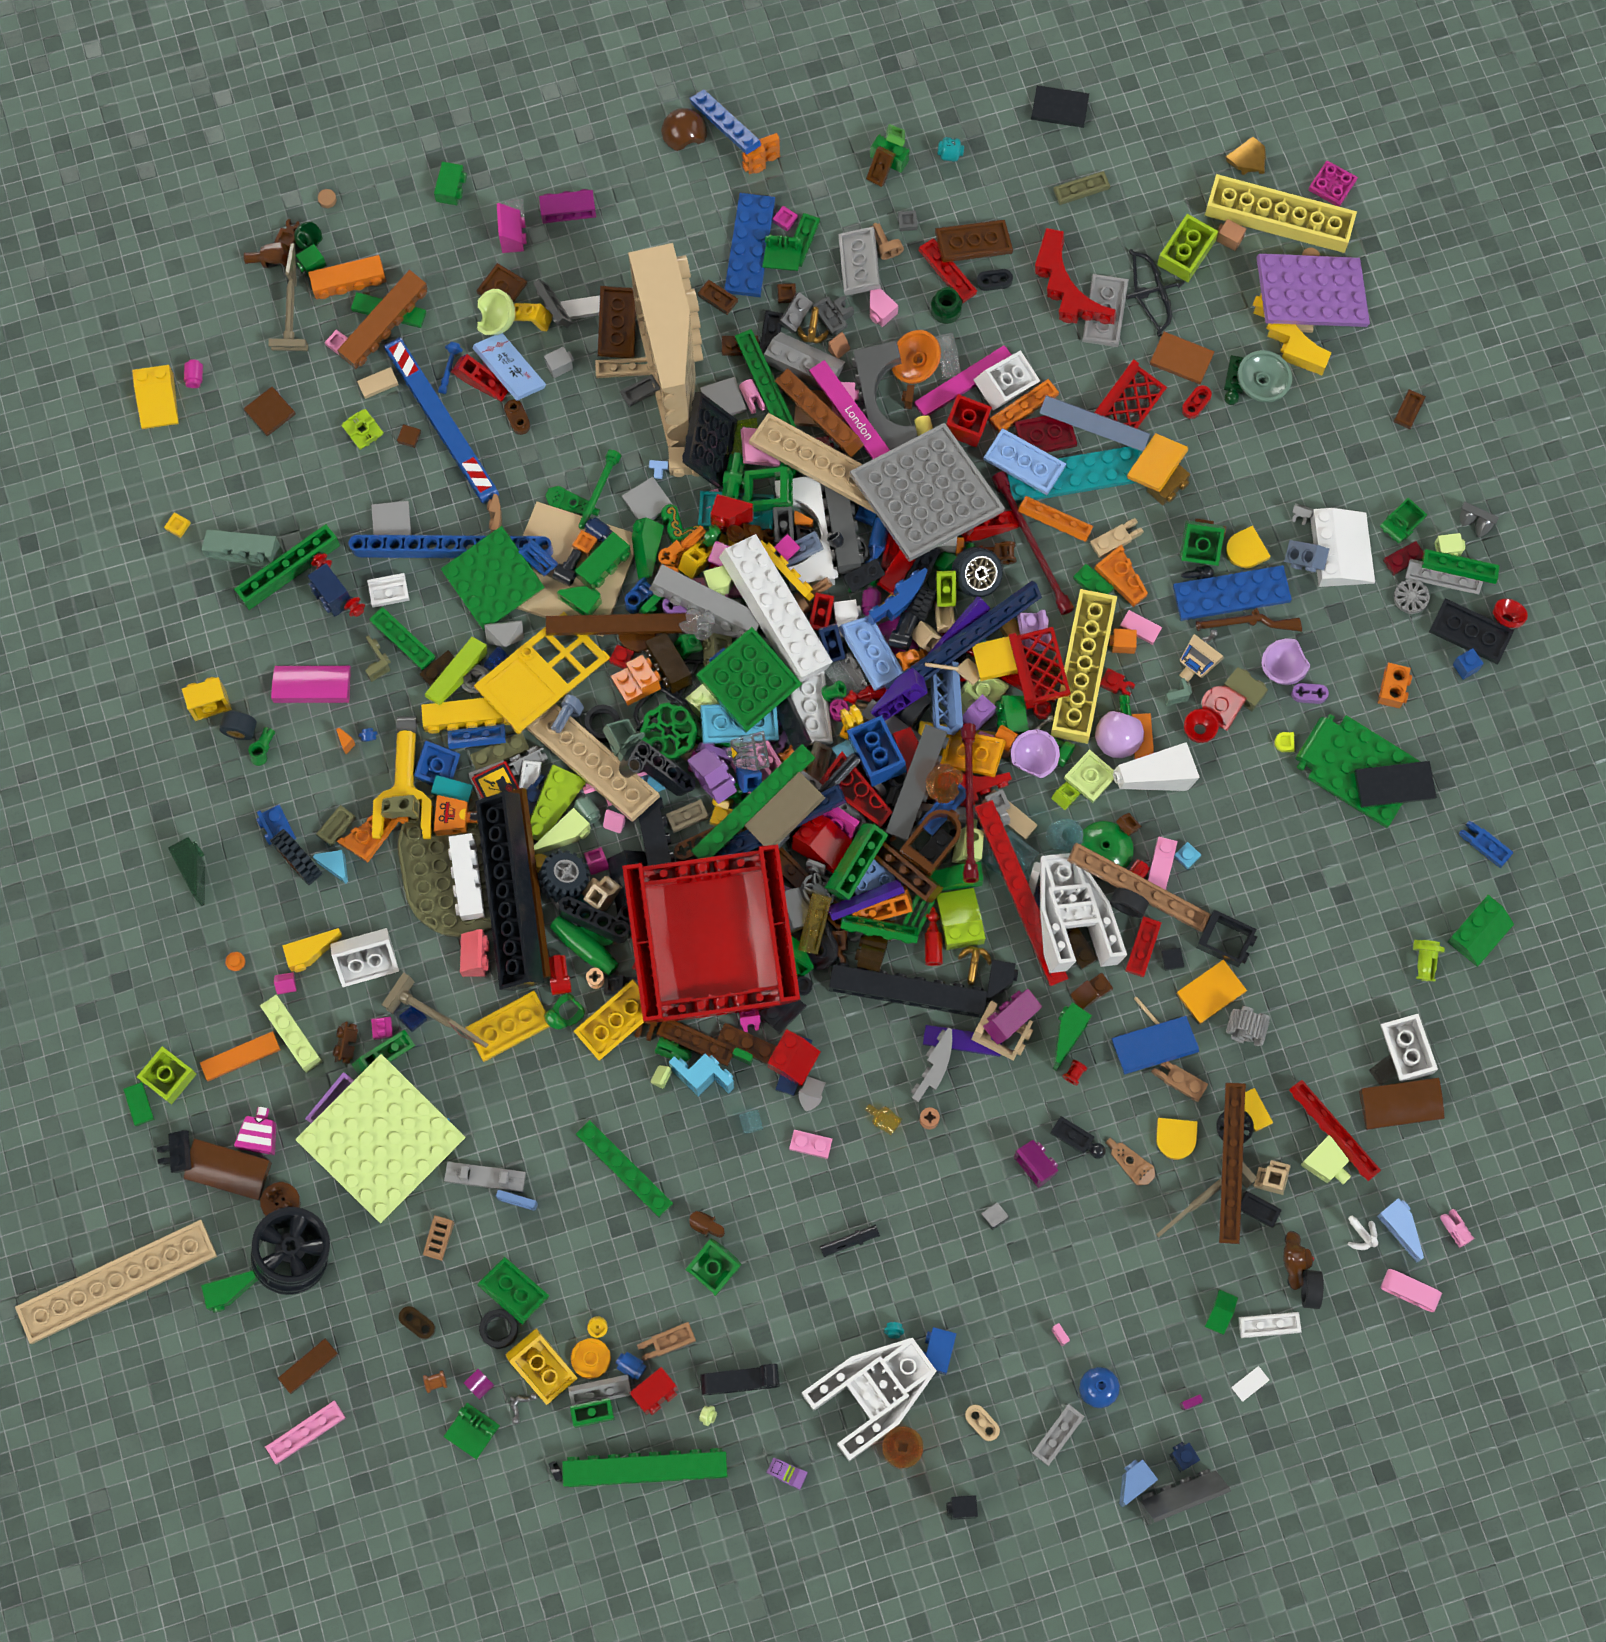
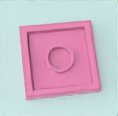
[741,427,780,467]

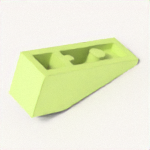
[534,808,591,854]

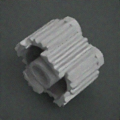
[1226,1006,1270,1046]

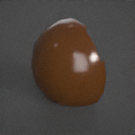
[661,108,707,151]

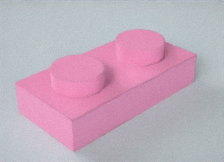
[789,1130,832,1159]

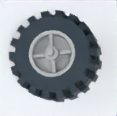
[538,850,590,903]

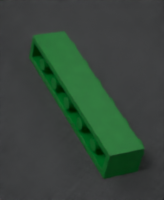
[234,524,340,610]

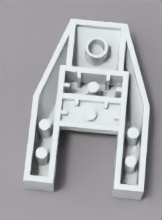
[1040,853,1127,973]
[802,1338,936,1462]

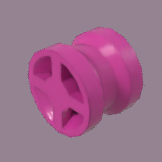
[830,699,848,722]

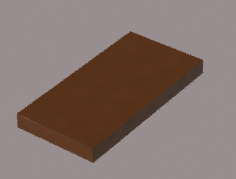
[935,220,1013,263]
[597,286,636,358]

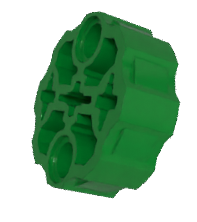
[640,703,698,760]

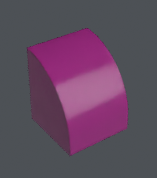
[464,1369,495,1400]

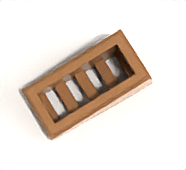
[423,1215,455,1261]

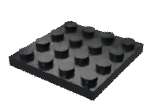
[682,392,738,489]

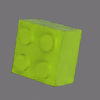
[137,1046,197,1105]

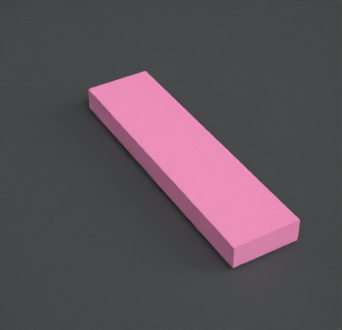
[265,1400,346,1464]

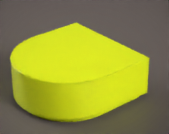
[1274,732,1295,752]

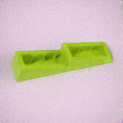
[425,636,487,705]

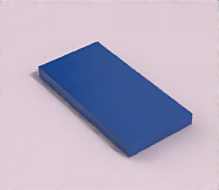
[1112,1016,1199,1075]

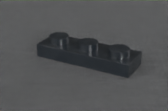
[776,696,812,751]

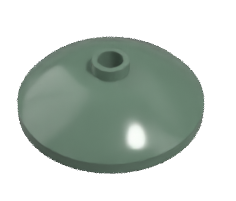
[1237,350,1292,402]

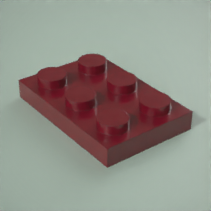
[1014,415,1077,453]

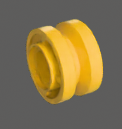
[840,704,865,731]

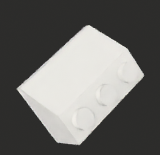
[330,928,399,987]
[1380,1014,1438,1081]

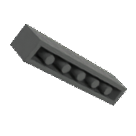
[824,486,864,575]
[886,724,949,842]

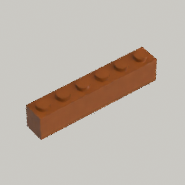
[337,270,428,369]
[775,368,864,457]

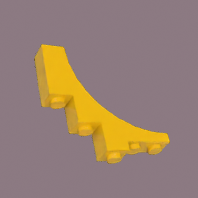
[1252,294,1332,376]

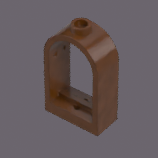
[899,809,961,877]

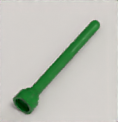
[578,449,622,529]

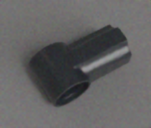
[889,612,918,651]

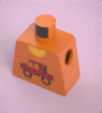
[434,795,478,836]

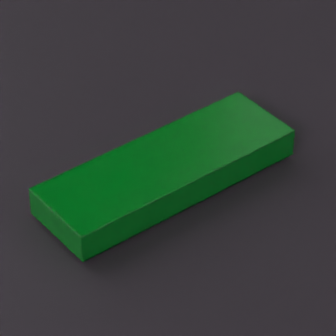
[794,213,820,267]

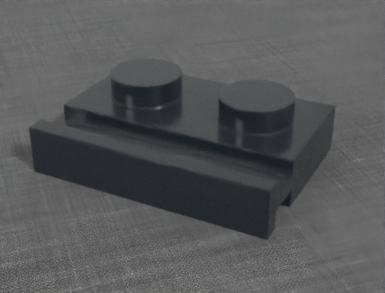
[759,1000,807,1034]

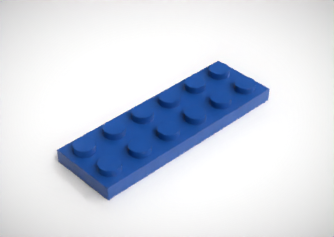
[725,193,775,298]
[1173,565,1292,621]

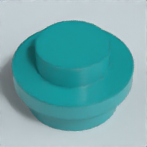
[884,1322,904,1339]

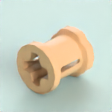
[586,968,605,989]

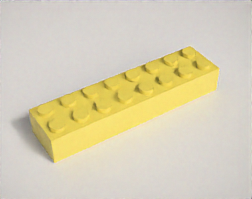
[1205,174,1357,253]
[1051,589,1117,744]

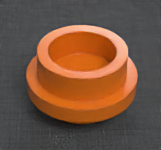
[225,952,245,971]

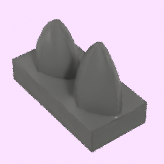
[1460,502,1499,537]

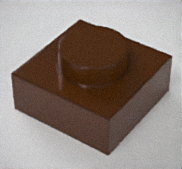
[902,384,915,410]
[1116,813,1142,836]

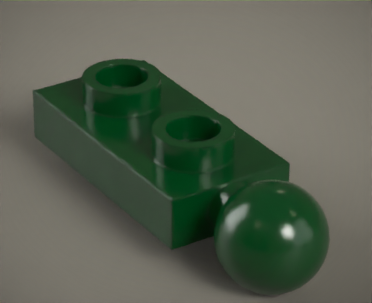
[1224,355,1244,405]

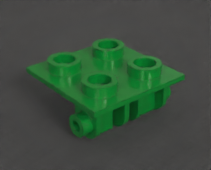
[762,234,804,271]
[444,1403,500,1460]

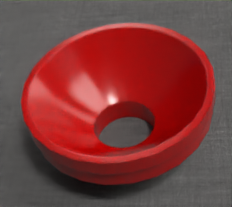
[1493,599,1528,628]
[1184,709,1219,743]

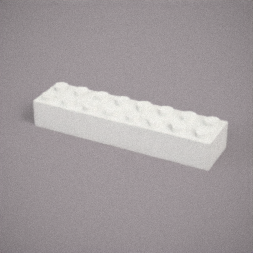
[719,534,833,682]

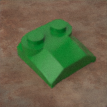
[685,1239,742,1296]

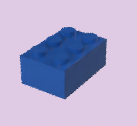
[847,715,907,787]

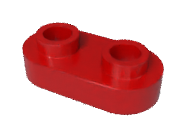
[1182,385,1212,419]

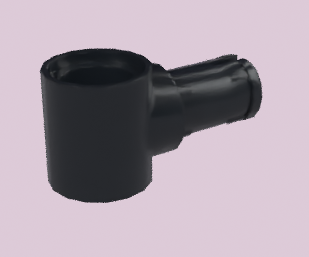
[553,549,583,587]

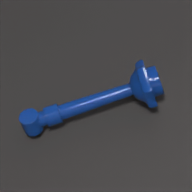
[438,342,463,394]

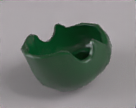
[294,222,323,250]

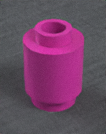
[184,359,203,388]

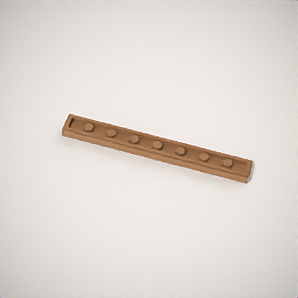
[1067,843,1211,932]

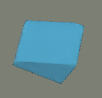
[832,740,856,758]

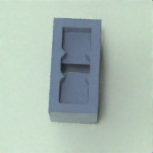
[1284,540,1330,572]

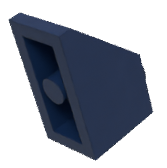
[818,623,846,662]

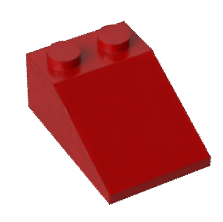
[792,815,853,873]

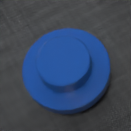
[358,728,378,742]

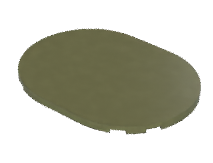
[398,791,492,937]

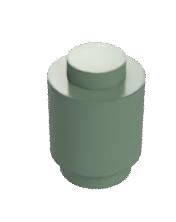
[574,796,601,825]

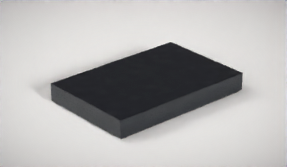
[1031,85,1090,128]

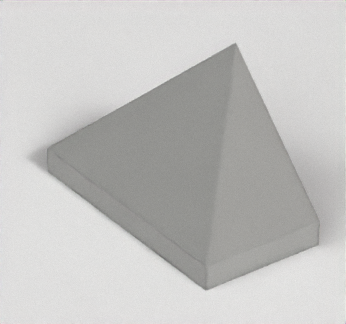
[484,620,524,647]

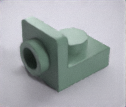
[1164,678,1192,706]

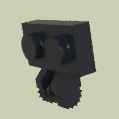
[157,1130,191,1173]

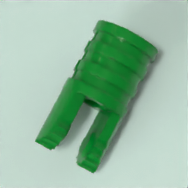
[655,1037,692,1062]

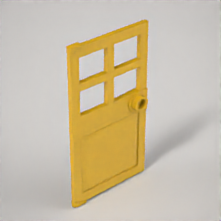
[474,612,610,735]

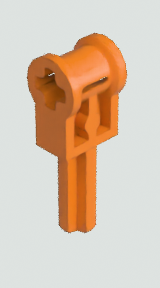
[658,526,707,568]

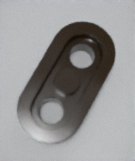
[399,1306,435,1340]

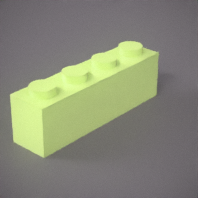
[260,995,323,1073]

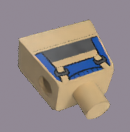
[1179,634,1224,682]

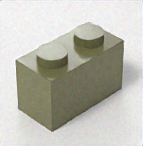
[1223,667,1268,712]

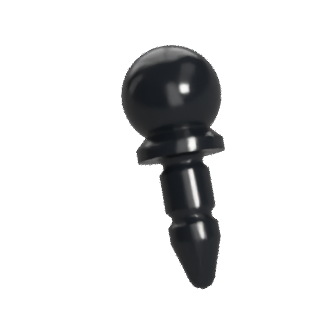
[1181,565,1214,580]

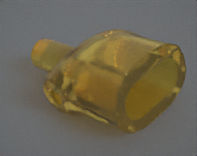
[865,1104,902,1136]

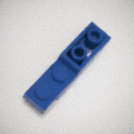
[867,568,927,626]

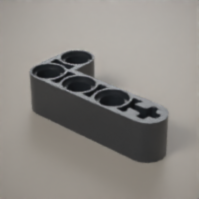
[619,741,695,796]
[559,896,631,943]
[700,1364,780,1396]

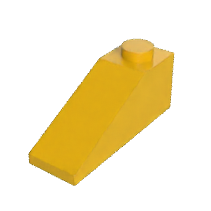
[678,533,728,579]
[282,928,342,972]

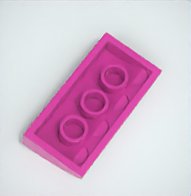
[271,666,351,703]

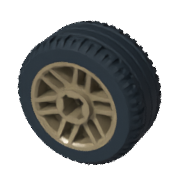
[951,547,1003,597]

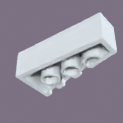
[448,833,485,921]

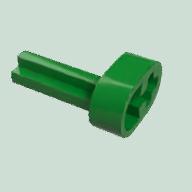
[1052,736,1075,768]

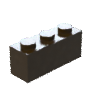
[644,632,693,694]

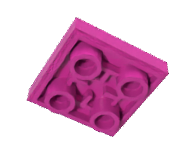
[1308,161,1358,207]

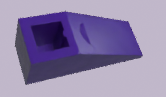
[870,668,928,721]

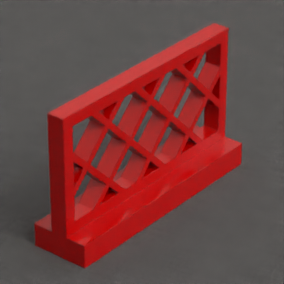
[1094,359,1167,428]
[1008,627,1071,709]

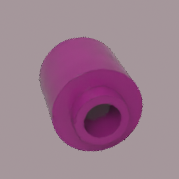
[861,587,881,616]

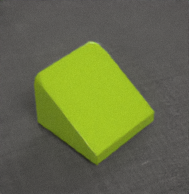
[1051,781,1081,810]

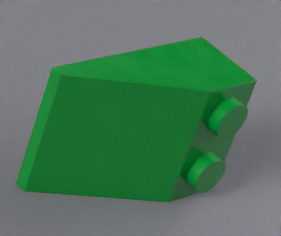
[1053,1002,1092,1071]

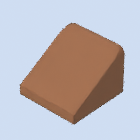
[828,332,850,359]

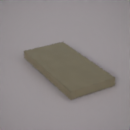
[744,772,825,846]

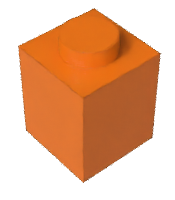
[1109,629,1137,654]

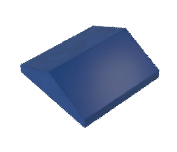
[414,741,460,786]

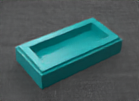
[431,775,473,803]

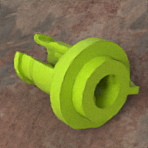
[1413,940,1445,982]

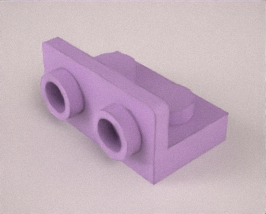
[1017,610,1051,651]

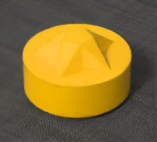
[587,1316,608,1338]

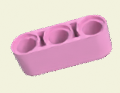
[1380,1269,1442,1312]

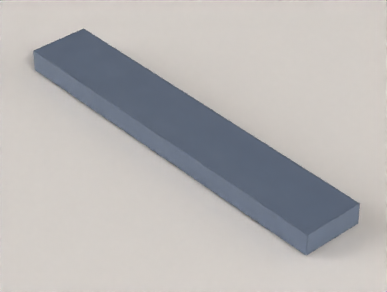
[1040,395,1151,451]

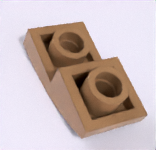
[487,494,502,533]

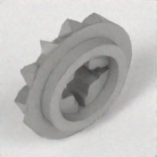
[461,665,488,694]

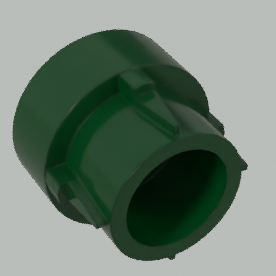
[931,286,962,324]

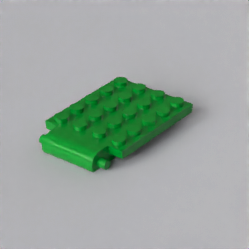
[1295,714,1421,828]

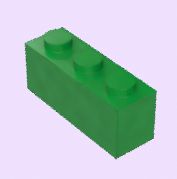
[575,532,631,589]

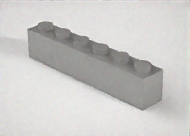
[649,565,759,637]

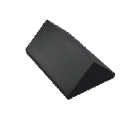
[607,850,647,914]

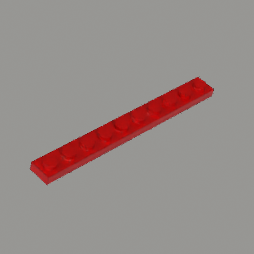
[974,800,1068,987]

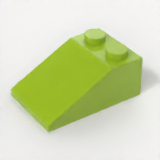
[936,888,986,950]

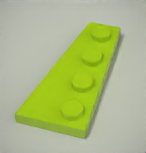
[530,765,586,842]

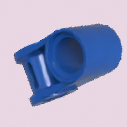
[625,577,654,614]

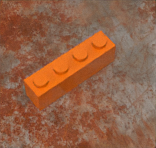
[308,255,386,299]

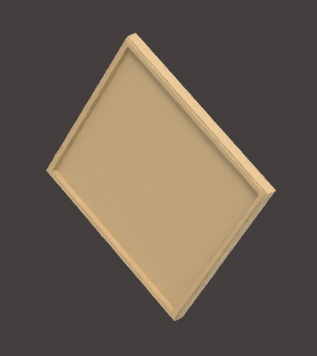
[516,502,634,637]

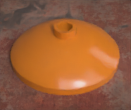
[892,330,941,384]

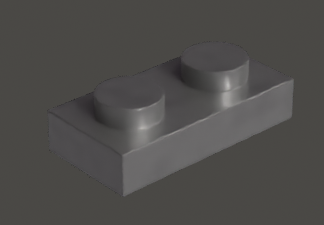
[779,292,813,333]

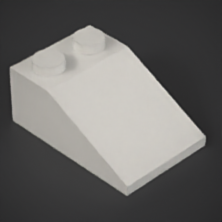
[973,350,1040,410]

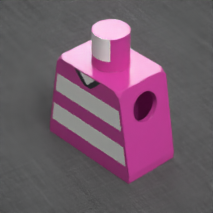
[234,1107,276,1155]

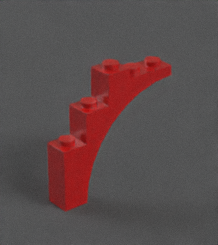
[1035,228,1116,324]
[892,727,1012,808]

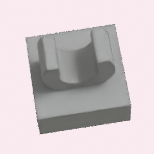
[1292,503,1313,525]

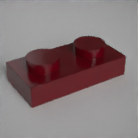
[1383,541,1424,576]

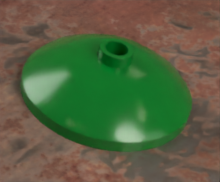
[1076,821,1134,875]

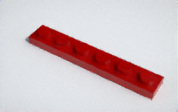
[1289,1080,1381,1181]

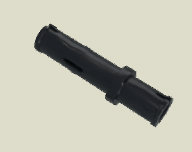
[820,1224,880,1258]

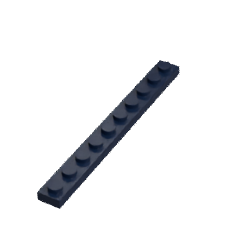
[884,581,1042,691]

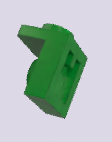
[673,633,703,660]

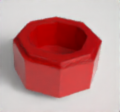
[1033,701,1052,719]

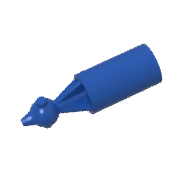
[865,517,889,564]

